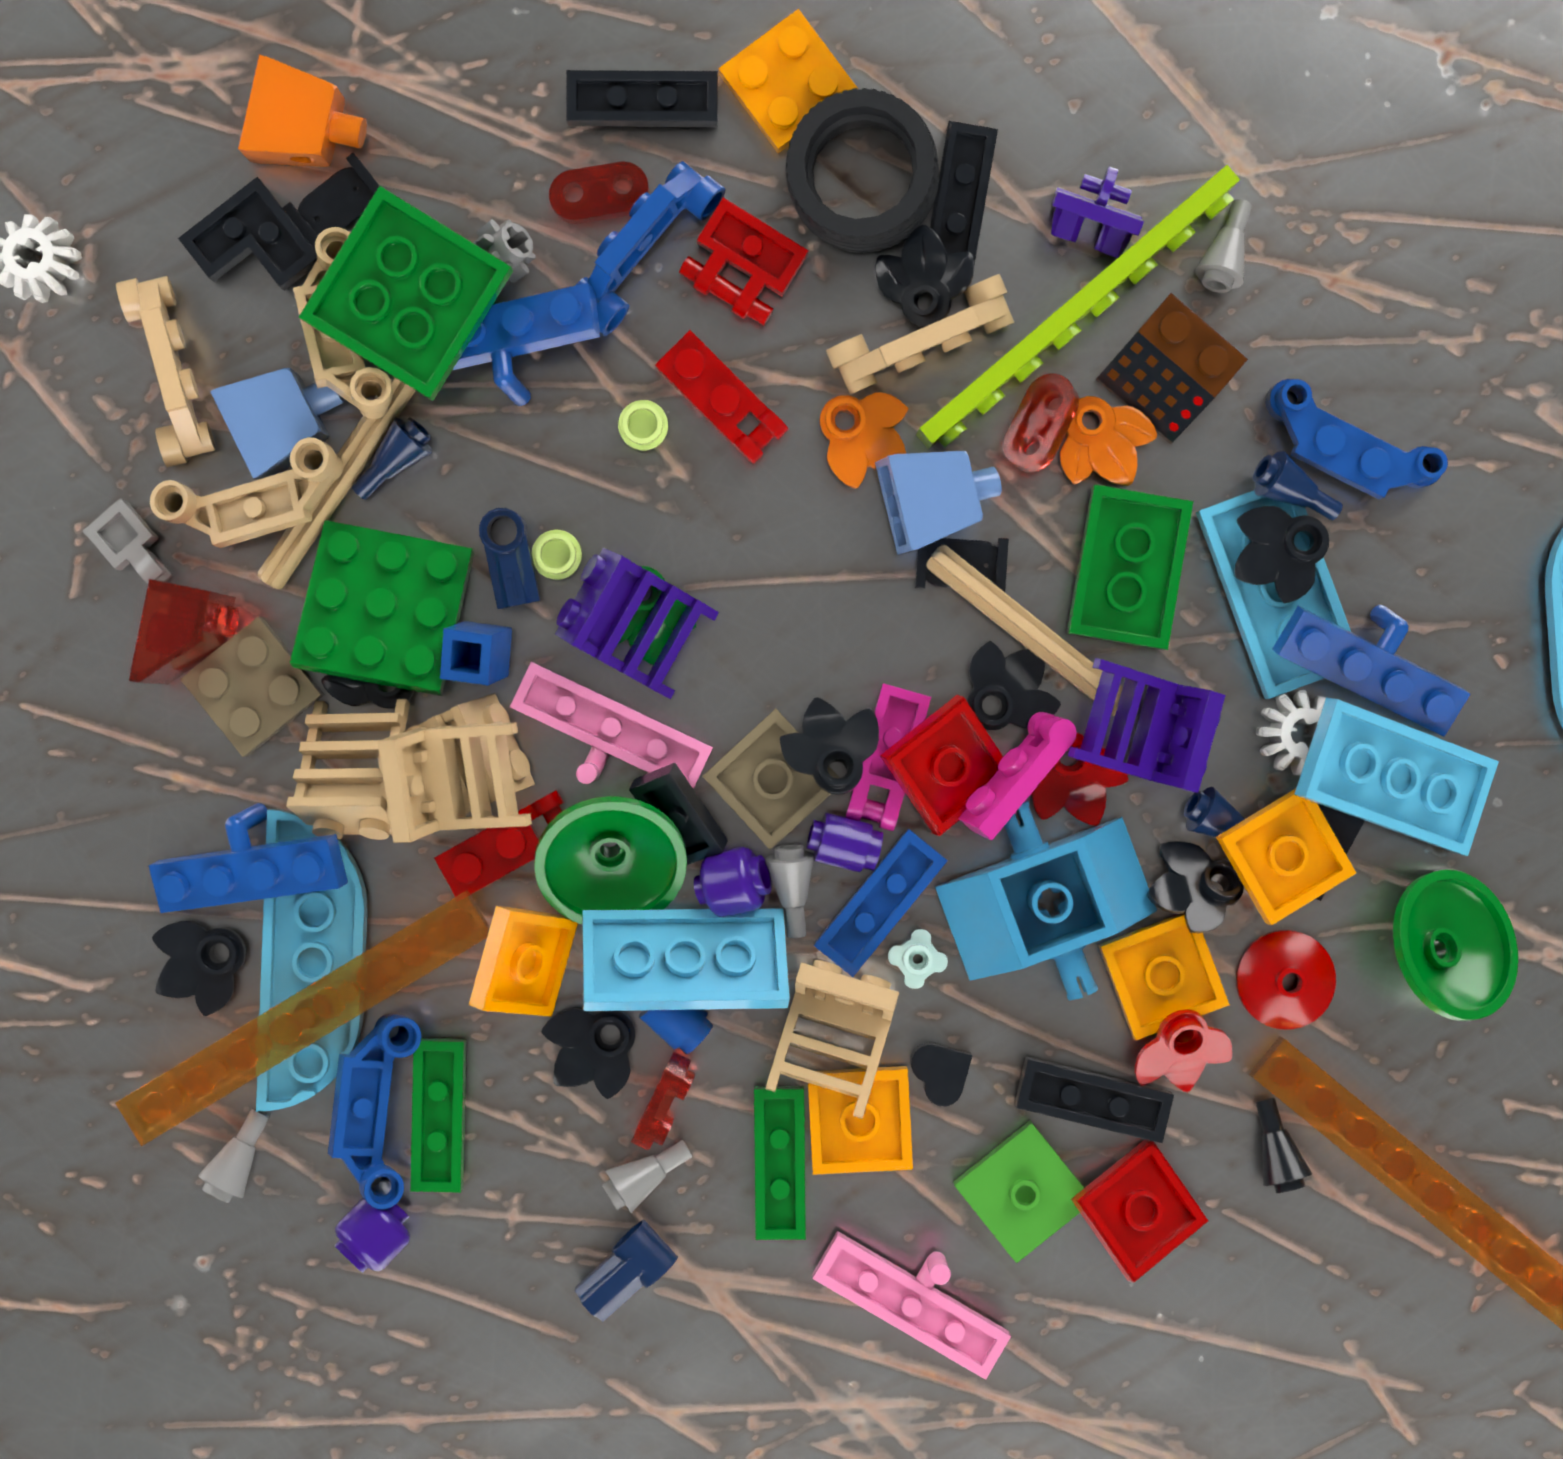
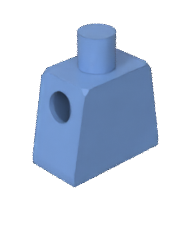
[210,368,344,480]
[875,451,1002,555]

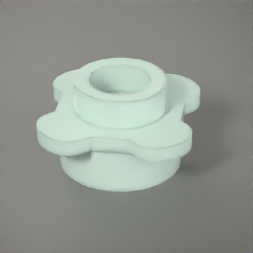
[888,929,948,989]

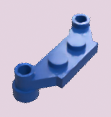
[576,161,726,336]
[1265,379,1448,500]
[328,1014,422,1209]

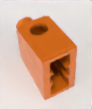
[238,55,367,167]

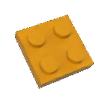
[718,9,858,154]
[1216,788,1356,925]
[469,906,578,1017]
[1098,913,1230,1040]
[808,1066,913,1175]

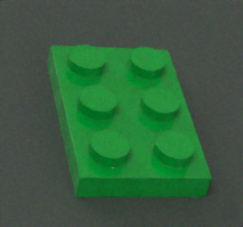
[1066,484,1194,650]

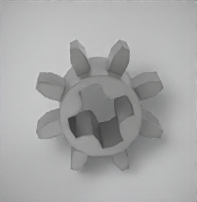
[473,219,536,284]

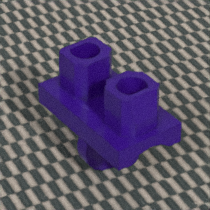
[1051,166,1144,258]

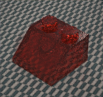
[129,579,239,685]

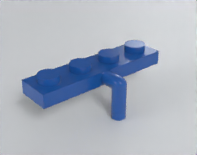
[453,282,600,406]
[1272,605,1471,737]
[148,803,348,913]

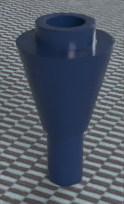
[351,417,433,500]
[1253,451,1343,521]
[1184,787,1245,837]

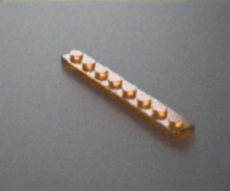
[115,890,490,1146]
[1249,1036,1563,1330]

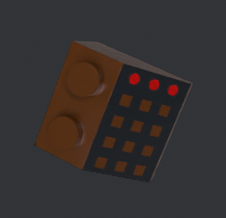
[1096,293,1248,444]

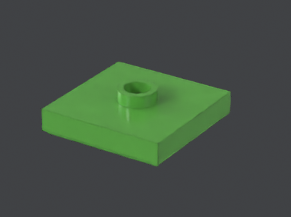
[953,1120,1084,1264]

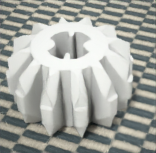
[0,214,82,303]
[1256,690,1326,776]

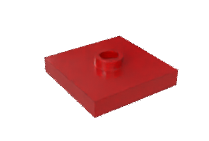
[880,695,1003,837]
[1071,1139,1209,1283]

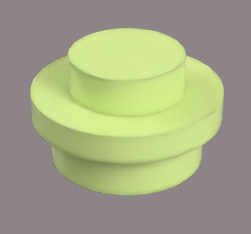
[618,400,668,451]
[532,530,582,580]

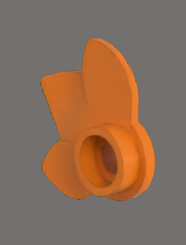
[820,392,908,489]
[1060,396,1157,486]

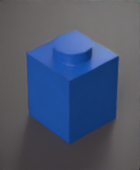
[440,621,512,686]

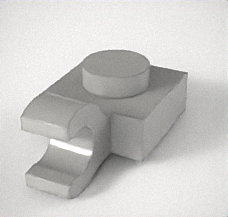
[83,498,174,588]

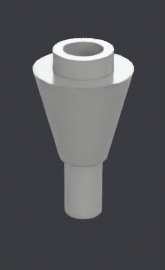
[1195,199,1252,293]
[765,844,815,938]
[198,1108,269,1203]
[602,1140,692,1213]

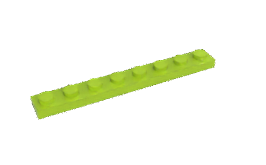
[916,165,1240,450]

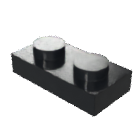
[629,762,728,865]

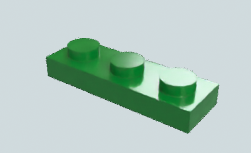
[410,1038,467,1193]
[754,1086,806,1240]

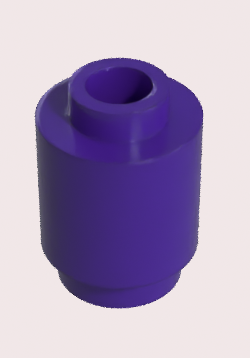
[806,813,883,873]

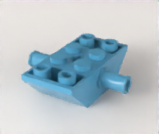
[934,800,1157,1001]

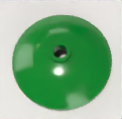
[534,796,687,924]
[1393,869,1518,1021]

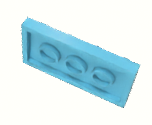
[1195,490,1351,699]
[1294,698,1499,856]
[582,908,790,1011]

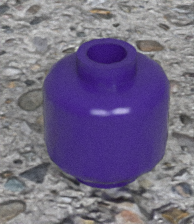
[694,847,772,917]
[334,1198,410,1273]

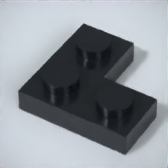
[178,177,317,291]

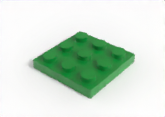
[299,186,513,401]
[290,520,474,696]

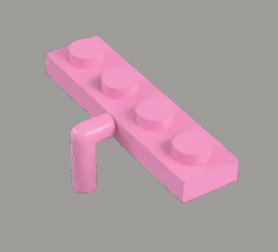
[510,662,713,789]
[812,1231,1011,1380]

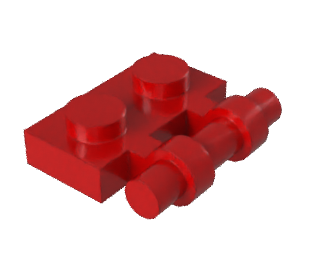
[679,197,809,326]

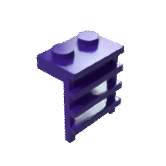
[555,548,719,699]
[1068,658,1226,793]

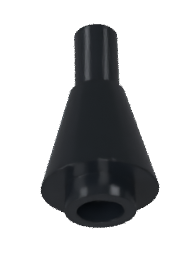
[1255,1097,1312,1194]

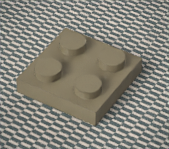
[180,616,325,757]
[702,709,840,850]

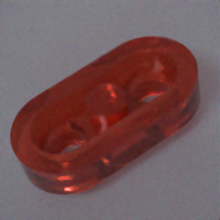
[549,161,650,224]
[1003,373,1079,473]
[631,1051,696,1151]

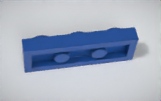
[814,828,948,977]

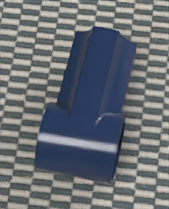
[479,508,541,609]
[574,1219,678,1322]

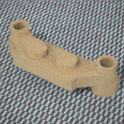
[293,227,393,419]
[826,274,1015,395]
[116,276,216,468]
[150,437,343,548]

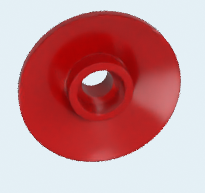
[1236,930,1336,1030]

